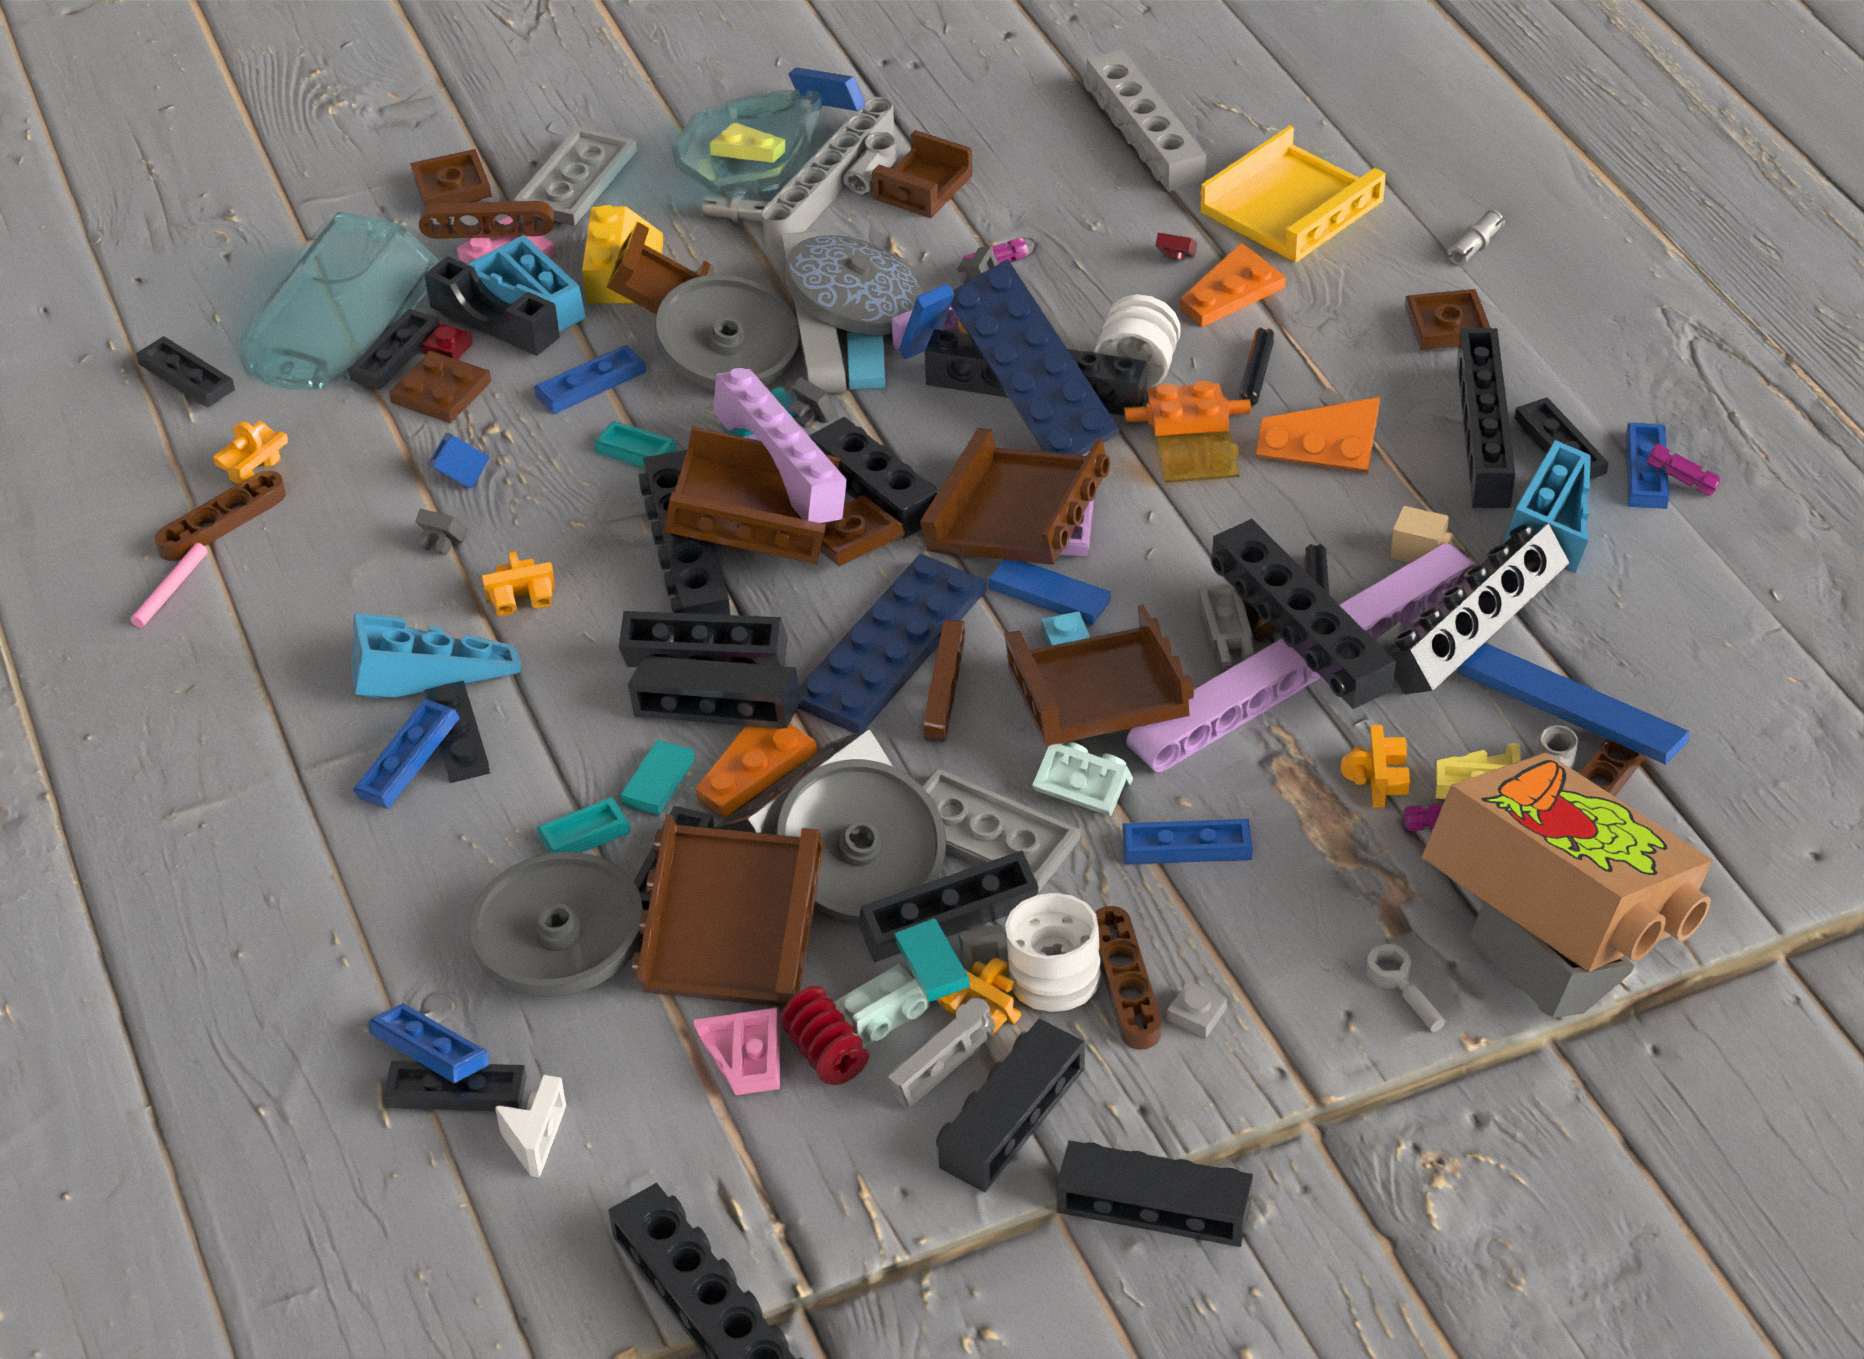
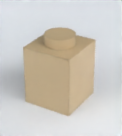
[1390,506,1453,563]

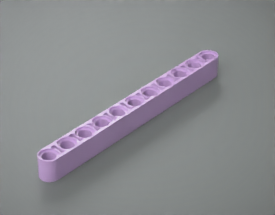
[1126,543,1477,772]

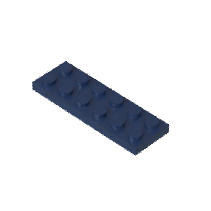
[950,259,1120,455]
[798,553,986,733]

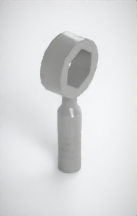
[1366,944,1445,1032]

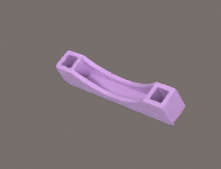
[713,368,846,523]

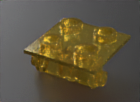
[1156,429,1240,483]

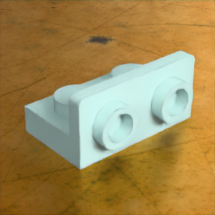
[1032,741,1133,816]
[834,964,931,1048]

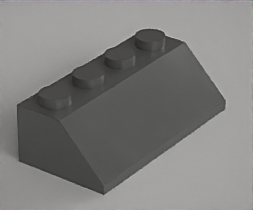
[713,729,893,835]

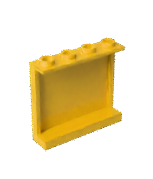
[1200,125,1386,263]

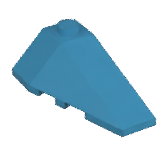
[351,613,522,699]

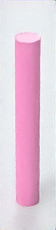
[130,543,207,628]

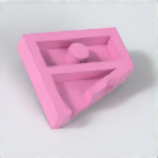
[694,1008,781,1095]

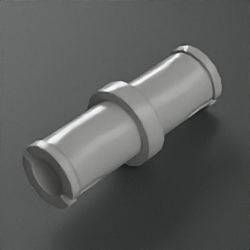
[702,194,770,223]
[1447,209,1505,266]

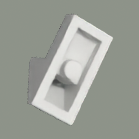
[496,1075,566,1178]

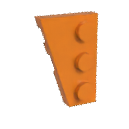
[1180,243,1286,327]
[1256,397,1380,473]
[695,723,817,818]

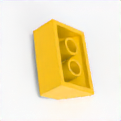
[582,205,664,304]

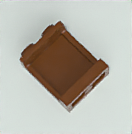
[872,130,972,218]
[607,221,711,315]

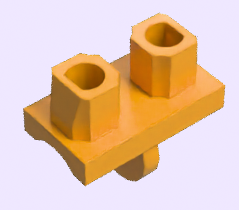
[213,421,288,484]
[482,550,555,616]
[1340,725,1410,808]
[937,958,1022,1037]

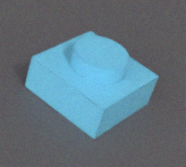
[1041,611,1090,646]

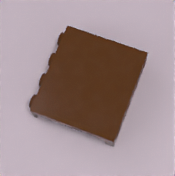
[664,426,840,564]
[920,428,1110,565]
[1004,605,1194,746]
[632,814,824,1007]

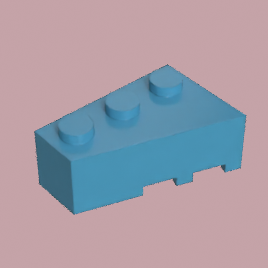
[467,235,586,332]
[1504,440,1591,573]

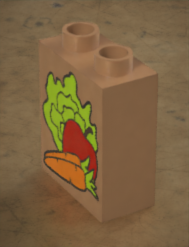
[1421,753,1713,972]

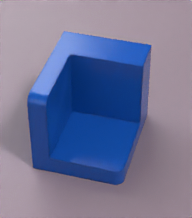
[427,433,490,488]

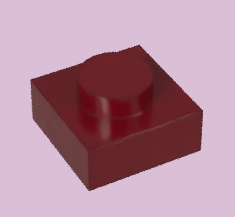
[1155,232,1197,261]
[422,324,473,360]

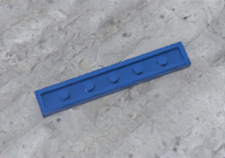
[1457,643,1689,765]

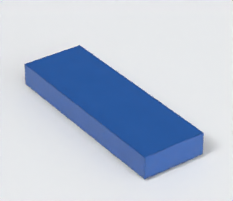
[788,67,866,111]
[899,284,955,360]
[534,344,646,414]
[1626,422,1669,509]
[989,559,1111,625]
[353,699,460,809]
[1122,819,1253,865]
[369,1003,489,1083]

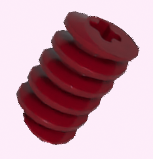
[780,986,870,1085]

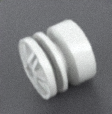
[1094,294,1180,388]
[1005,893,1101,1012]

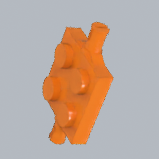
[1124,381,1251,436]

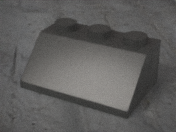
[1468,901,1635,1018]

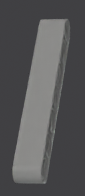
[762,97,894,250]
[781,230,846,394]

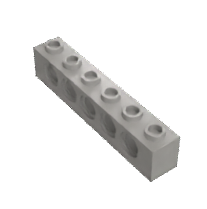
[1083,49,1206,192]

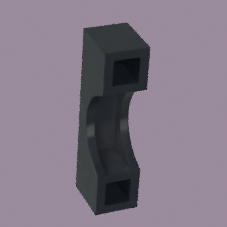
[424,256,560,356]

